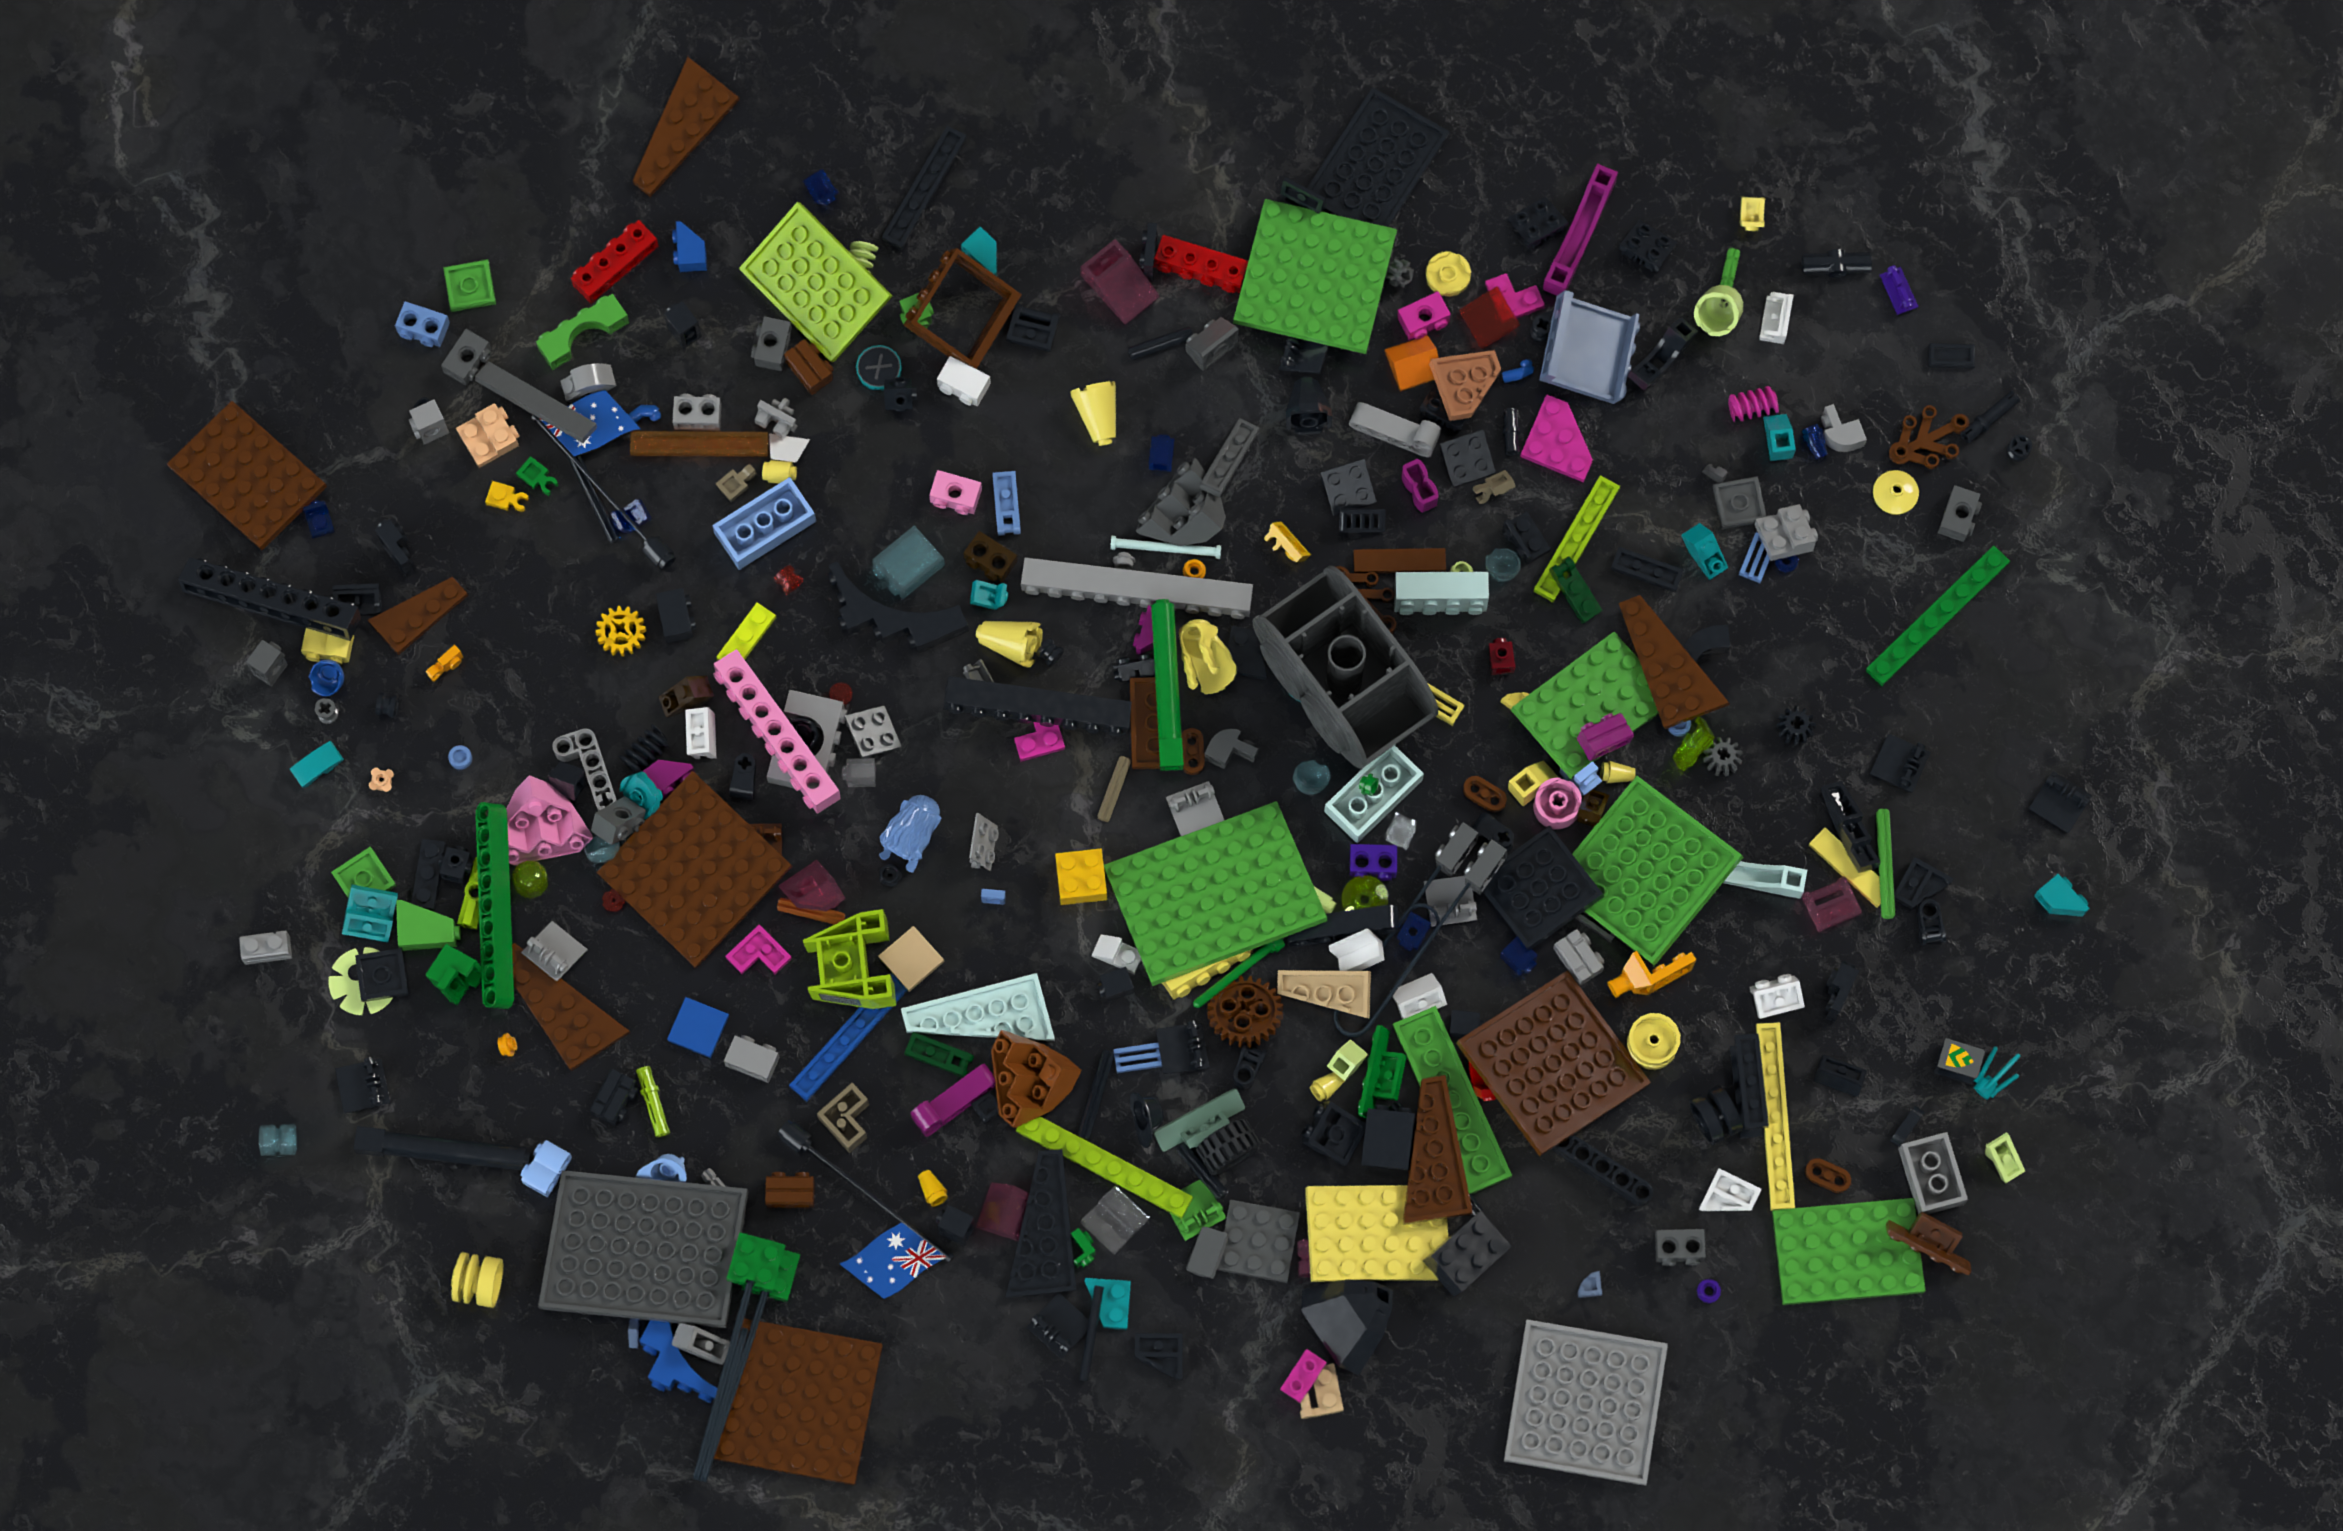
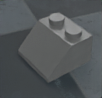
[1186,317,1239,371]

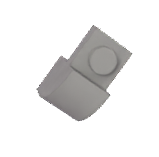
[561,363,616,402]
[1821,404,1867,452]

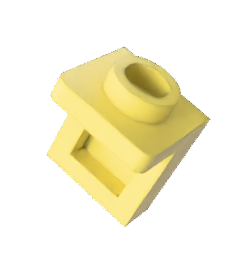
[1740,197,1765,231]

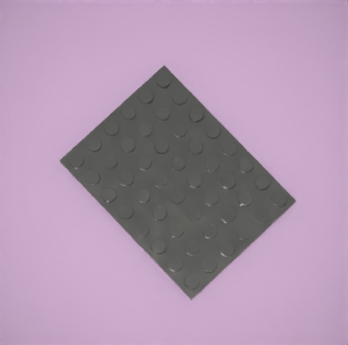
[538,1170,748,1328]

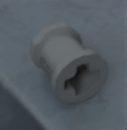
[315,698,338,724]

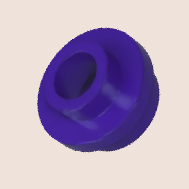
[1697,1279,1721,1303]

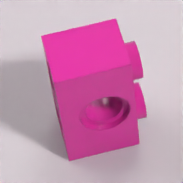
[1397,291,1451,341]
[1280,1349,1327,1404]

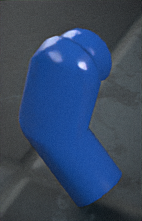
[1502,359,1534,383]
[628,405,661,423]

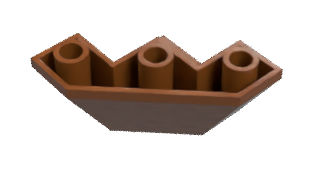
[991,1030,1082,1128]

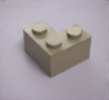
[817,1083,869,1153]

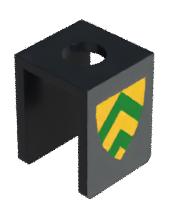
[1933,1038,1985,1085]

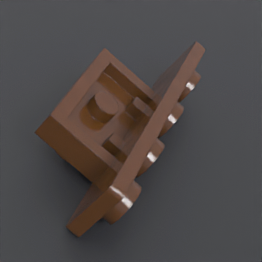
[1886,1212,1972,1276]

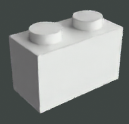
[937,356,991,406]

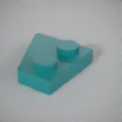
[1085,1278,1131,1330]

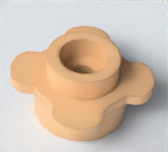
[369,768,394,792]

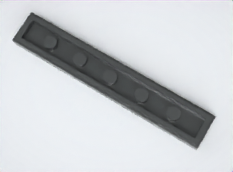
[474,361,597,443]

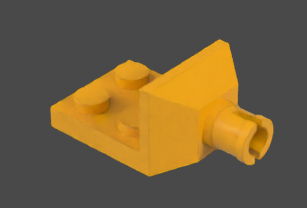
[1607,951,1696,998]

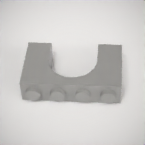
[767,690,847,789]

